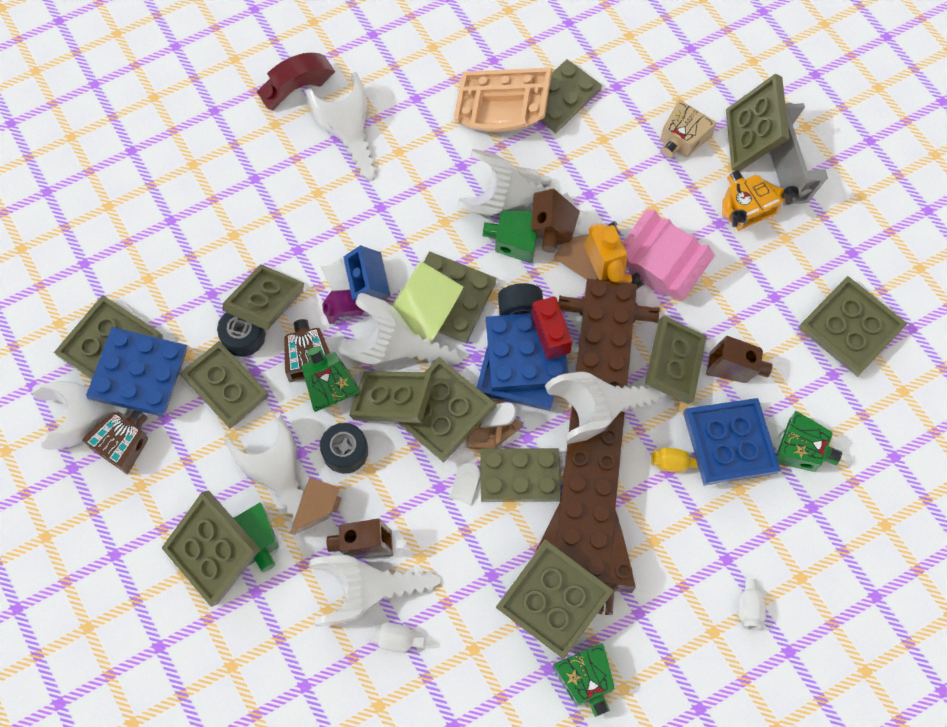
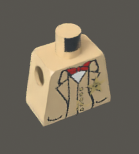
[660,99,717,158]

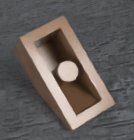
[290,477,342,535]

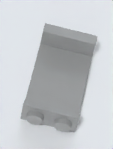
[770,103,828,205]

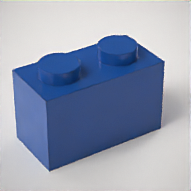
[343,245,391,301]

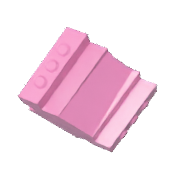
[623,210,715,300]

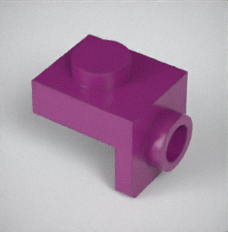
[322,290,364,324]

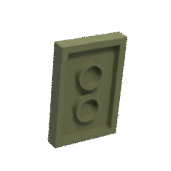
[539,59,602,133]
[222,264,304,331]
[645,315,707,404]
[179,341,269,429]
[349,371,435,423]
[480,448,560,502]

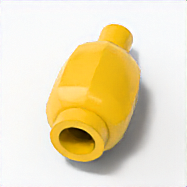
[651,447,699,473]

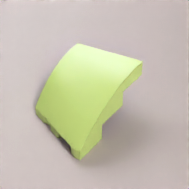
[392,261,463,343]

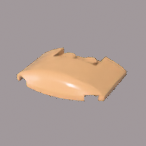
[454,67,552,132]

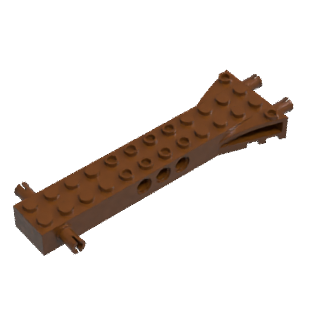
[534,278,660,615]

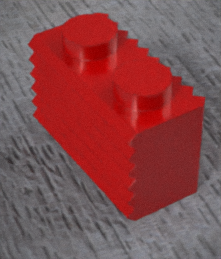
[531,296,573,360]

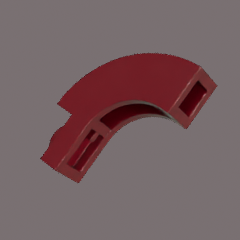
[257,52,336,111]

